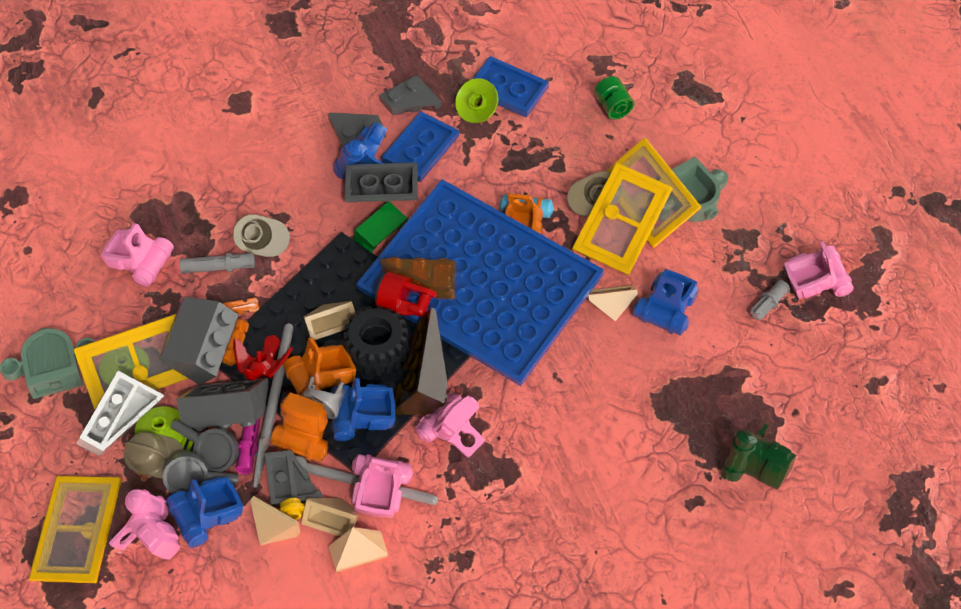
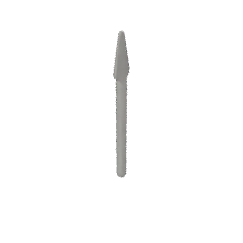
[253,323,294,488]
[255,452,438,505]

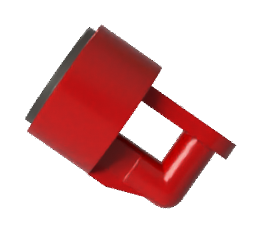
[375,272,437,317]

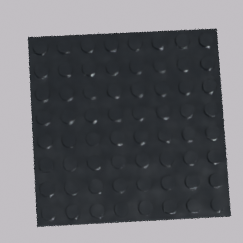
[219,232,470,472]

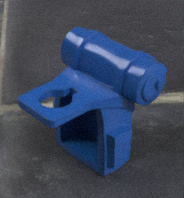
[333,122,387,179]
[633,269,698,336]
[330,378,395,441]
[166,477,243,548]

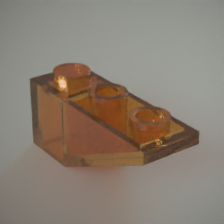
[381,257,457,299]

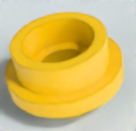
[279,498,305,520]

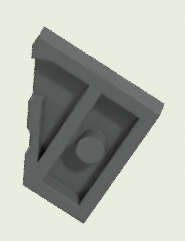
[379,75,442,115]
[328,113,386,148]
[265,450,322,507]

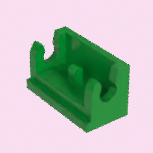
[353,201,408,252]

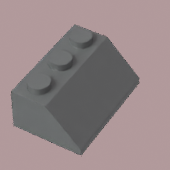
[345,163,418,202]
[158,296,239,385]
[176,378,269,431]

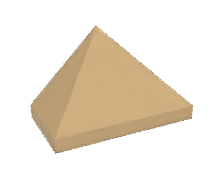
[587,285,638,321]
[304,301,356,340]
[250,496,300,545]
[301,498,358,537]
[329,527,388,573]

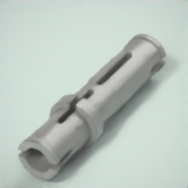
[180,252,255,274]

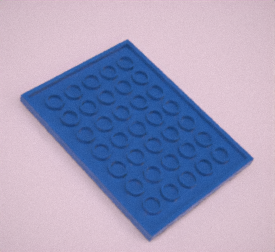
[356,179,604,386]

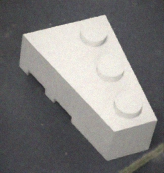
[76,371,164,456]

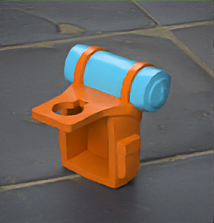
[500,193,554,234]

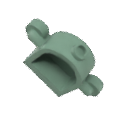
[657,157,728,222]
[0,328,96,399]

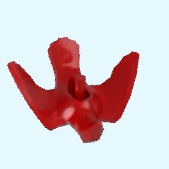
[233,335,293,381]

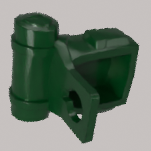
[720,424,797,490]

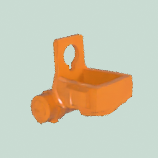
[283,337,356,401]
[271,393,328,463]

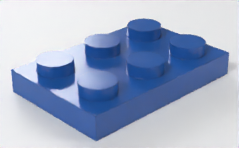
[473,56,549,118]
[382,111,459,182]

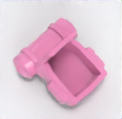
[101,223,174,287]
[784,241,854,298]
[415,393,485,458]
[351,454,413,518]
[109,489,181,560]

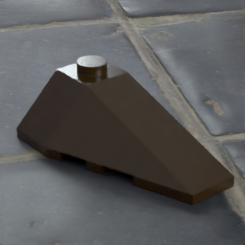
[394,307,448,415]

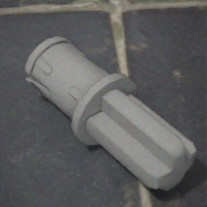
[750,280,790,320]

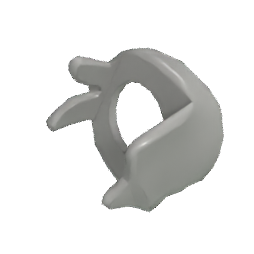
[303,377,345,419]

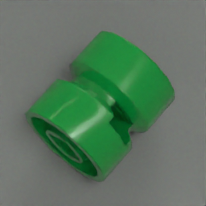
[594,76,635,120]

